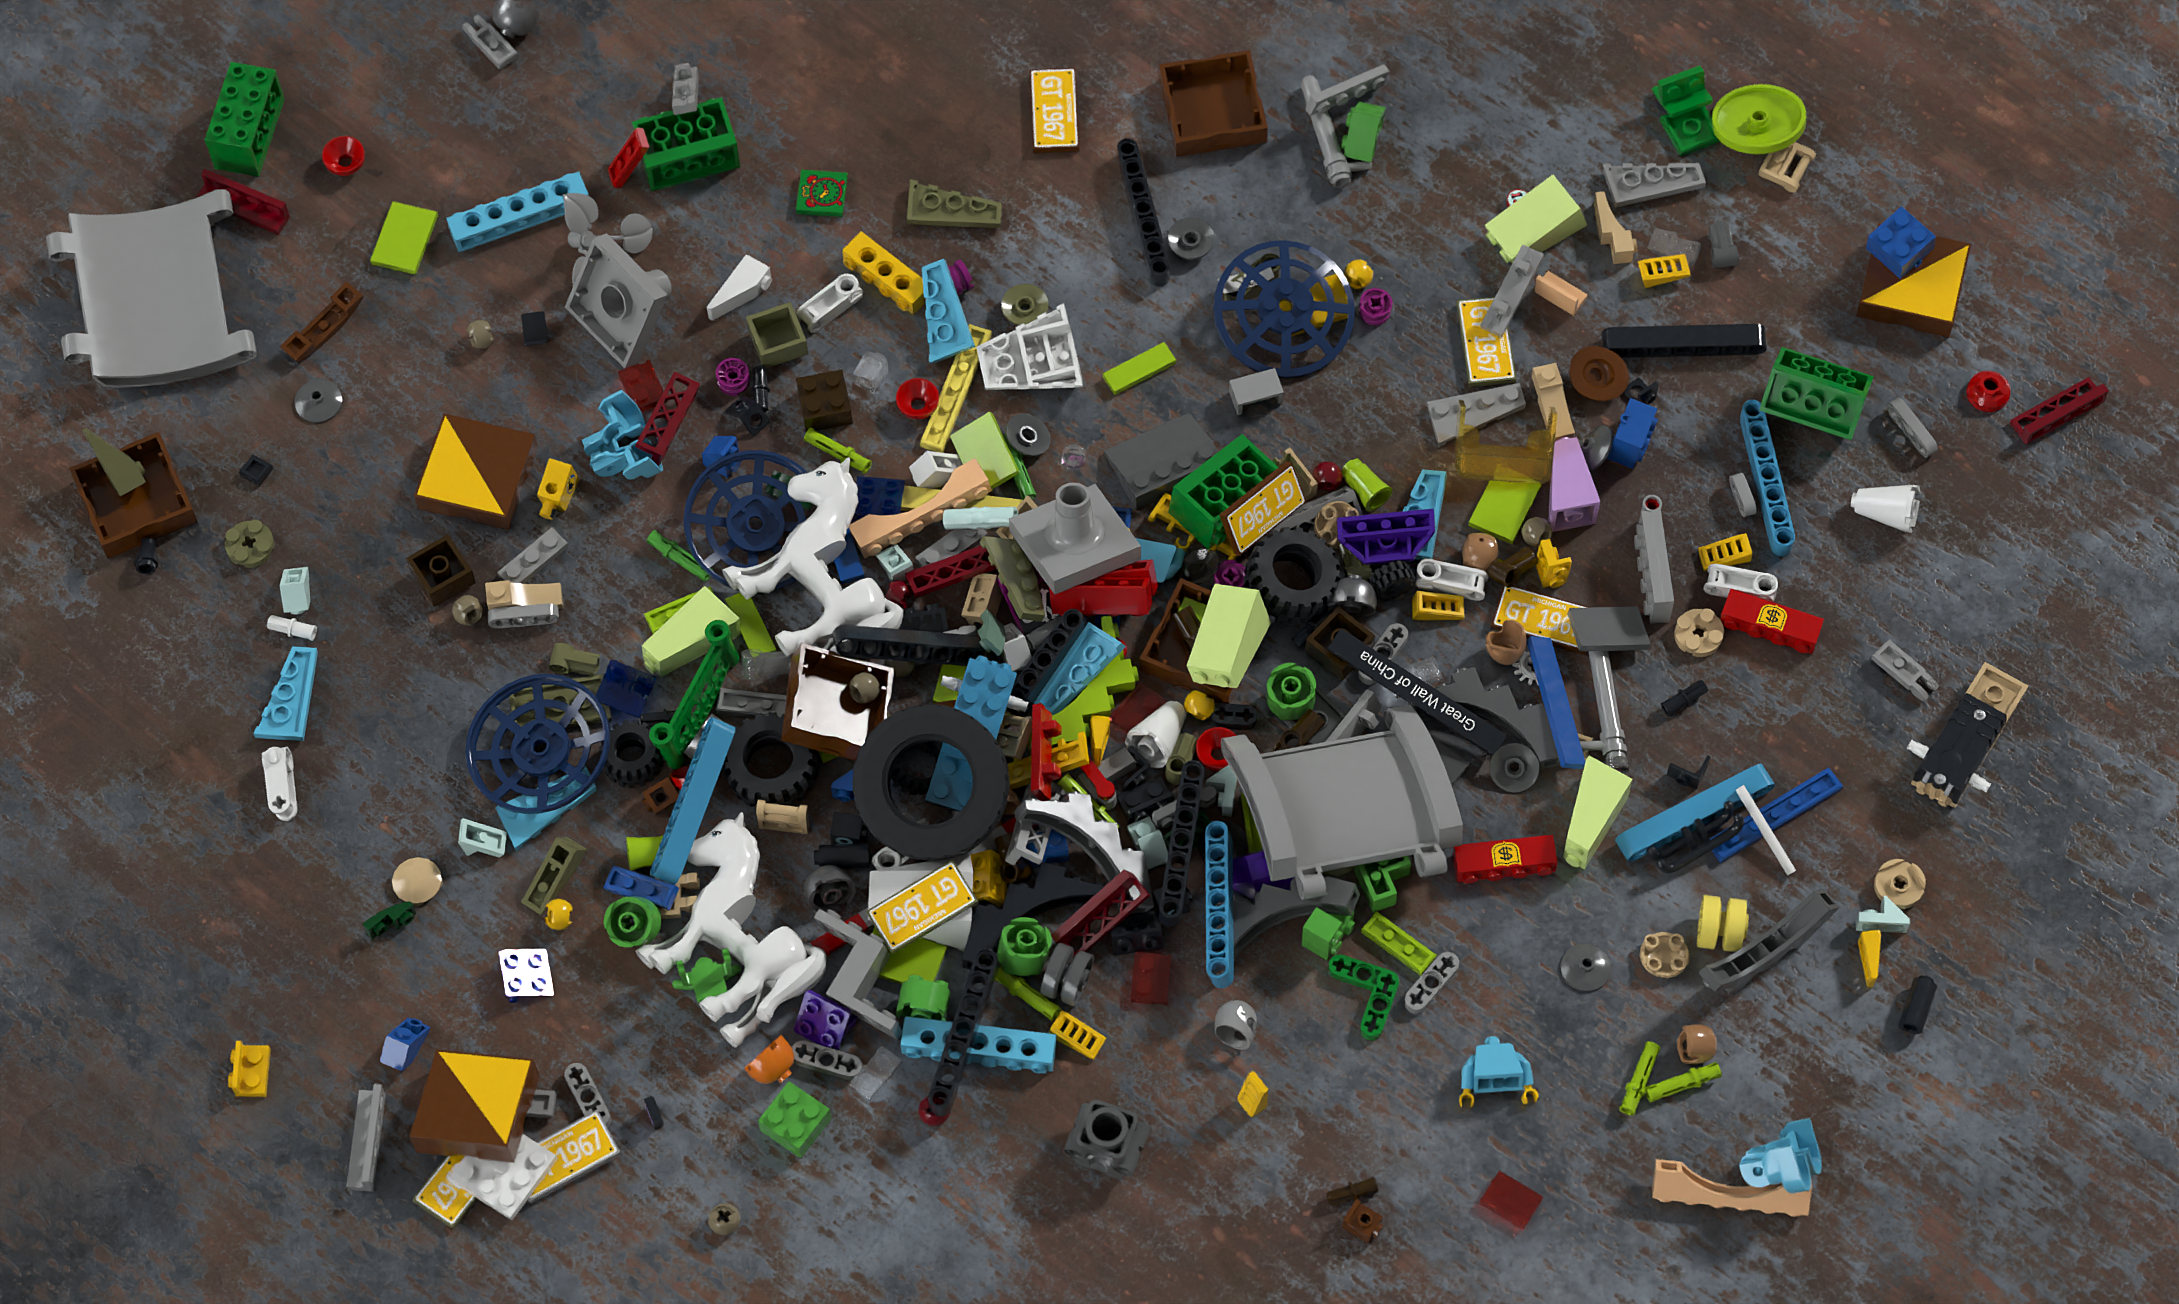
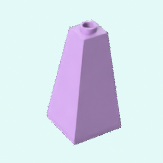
[1548,437,1600,532]

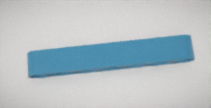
[1740,399,1795,557]
[650,717,735,885]
[1615,764,1775,862]
[1205,821,1234,988]

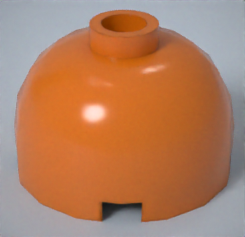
[744,1035,794,1084]

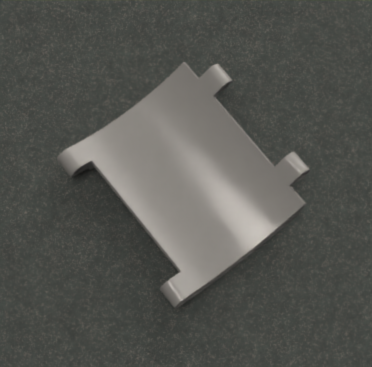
[46,190,257,387]
[1221,704,1463,900]

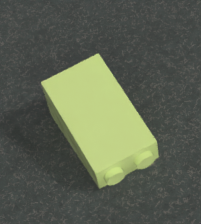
[1485,175,1587,263]
[1187,584,1271,688]
[642,586,740,677]
[1563,756,1632,869]

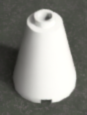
[1851,485,1920,533]
[1125,701,1186,768]

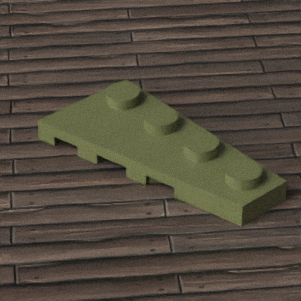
[907,179,1002,228]
[980,536,1046,622]

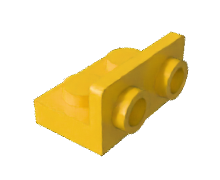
[1535,539,1572,588]
[971,849,1007,907]
[228,1041,271,1097]

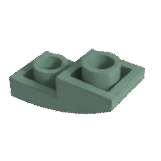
[977,609,1005,656]

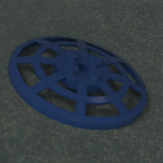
[1213,240,1355,379]
[683,450,808,593]
[465,674,610,814]

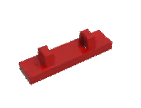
[1031,703,1062,801]

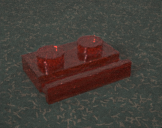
[617,359,668,412]
[1110,681,1168,733]
[1131,952,1171,1005]
[1480,1170,1544,1230]

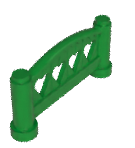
[649,620,739,770]

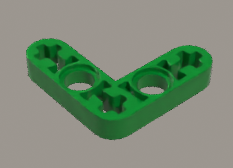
[1328,954,1399,1041]

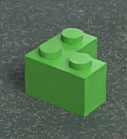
[1341,102,1386,162]
[1354,856,1411,913]
[1302,907,1356,960]

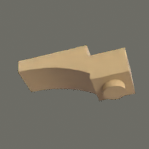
[1593,192,1637,264]
[1532,363,1575,443]
[485,580,563,610]

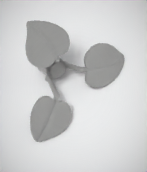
[563,193,653,286]

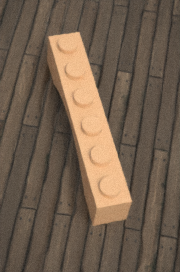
[849,458,992,559]
[1652,1159,1812,1217]

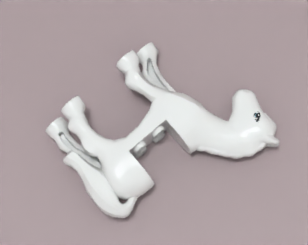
[722,457,903,667]
[635,812,826,1048]

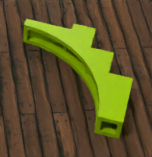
[1026,615,1139,756]

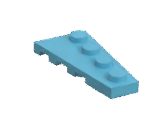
[922,259,975,364]
[1403,469,1447,560]
[1034,622,1126,716]
[254,646,318,741]
[495,766,597,852]

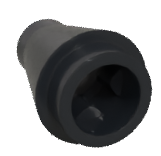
[134,537,159,575]

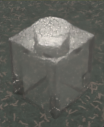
[853,350,889,393]

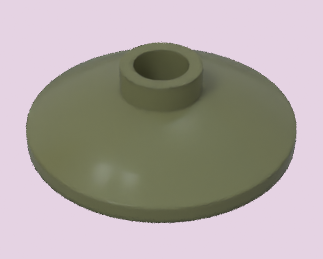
[1001,284,1049,326]

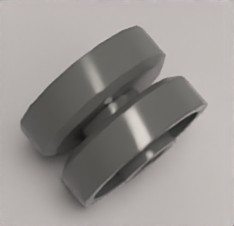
[1041,943,1094,1007]

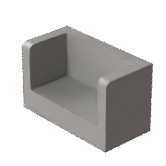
[1229,368,1284,415]

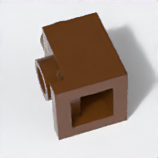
[642,777,679,814]
[1342,1199,1384,1244]

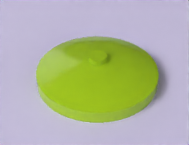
[1712,84,1806,154]

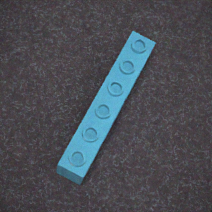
[446,172,589,252]
[901,1016,1056,1073]

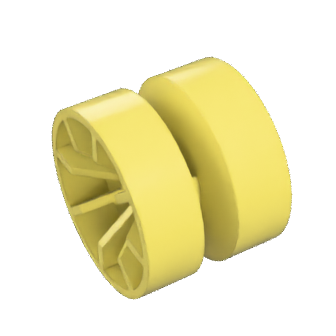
[1697,895,1749,952]

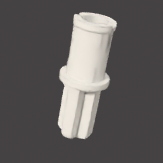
[267,615,317,641]

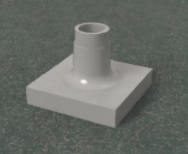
[565,234,671,368]
[1009,483,1141,595]

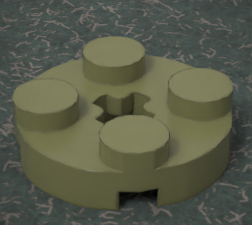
[225,519,275,568]

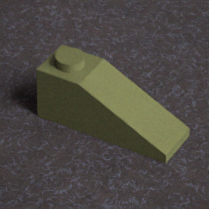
[82,428,146,496]
[521,837,587,915]

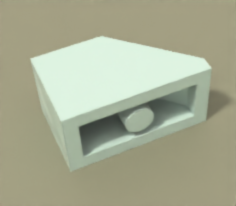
[280,567,310,614]

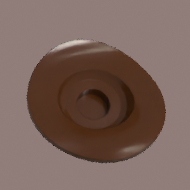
[1569,346,1629,401]

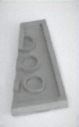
[1602,163,1706,208]
[1427,383,1526,448]

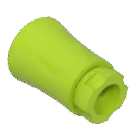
[1342,458,1393,512]
[626,836,663,871]

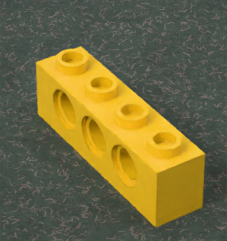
[842,232,926,315]

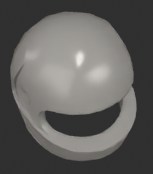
[1215,1000,1257,1050]

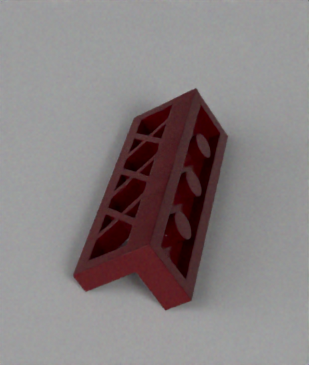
[196,168,290,235]
[635,371,700,466]
[2010,377,2109,445]
[905,546,997,598]
[1051,870,1151,958]

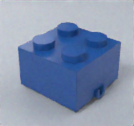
[1866,206,1936,279]
[1606,398,1658,469]

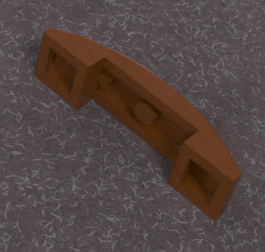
[280,281,364,362]

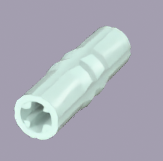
[943,506,1018,530]

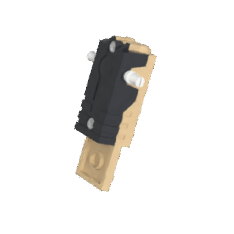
[1907,662,2028,808]

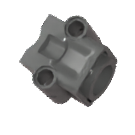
[1063,1100,1151,1180]

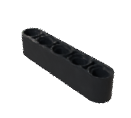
[1010,609,1088,716]

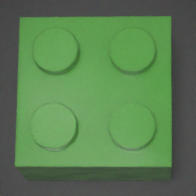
[758,1081,831,1159]

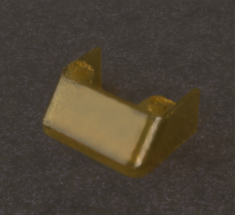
[1455,400,1558,484]

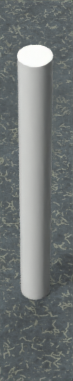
[1736,785,1796,876]

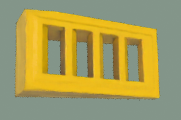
[1638,254,1691,288]
[1697,533,1752,571]
[1412,591,1464,620]
[1090,715,1110,767]
[1858,930,1881,988]
[1050,1010,1106,1060]
[1238,1071,1268,1117]

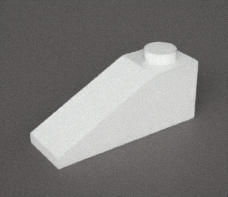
[707,255,772,321]

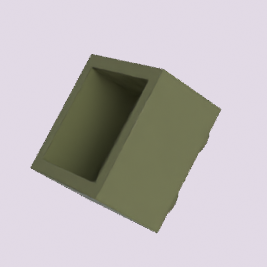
[746,302,808,369]

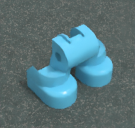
[582,390,663,479]
[1739,1118,1822,1194]

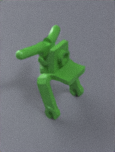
[672,948,741,1003]

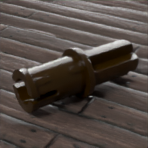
[1326,1177,1379,1206]

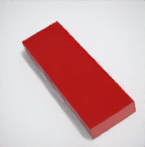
[608,128,649,188]

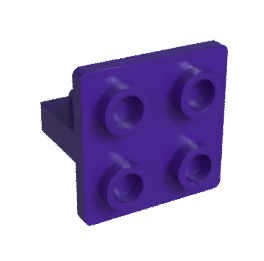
[793,990,858,1051]

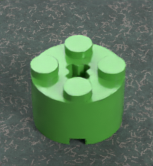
[1266,663,1316,721]
[604,896,661,947]
[997,917,1052,976]
[896,975,951,1021]

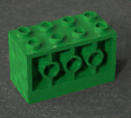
[205,62,285,177]
[632,97,741,192]
[1759,347,1874,440]
[1168,434,1278,550]

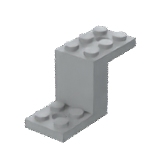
[814,909,903,1040]

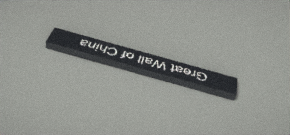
[1327,629,1507,756]

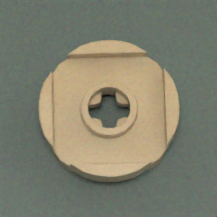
[1674,609,1724,657]
[1874,859,1926,909]

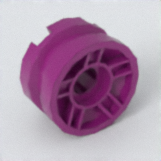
[947,259,974,296]
[1358,288,1393,326]
[716,358,750,396]
[1213,560,1246,588]

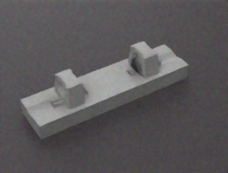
[672,63,699,115]
[1480,244,1544,338]
[1325,689,1382,742]

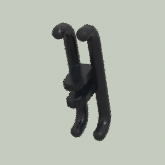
[1647,801,1744,874]

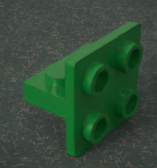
[1652,66,1713,117]

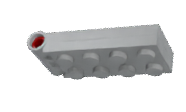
[1634,495,1674,624]

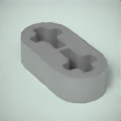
[1729,473,1756,517]

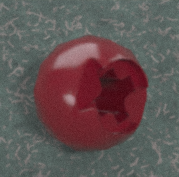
[1312,461,1343,491]
[884,580,912,609]
[918,1096,950,1127]

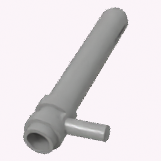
[1300,76,1372,188]
[1580,651,1628,765]

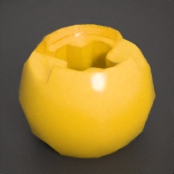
[1344,259,1373,289]
[1183,690,1215,720]
[545,899,572,930]

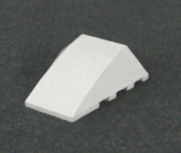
[976,303,1083,390]
[868,854,973,952]

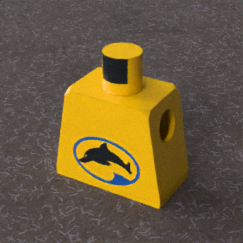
[537,458,579,520]

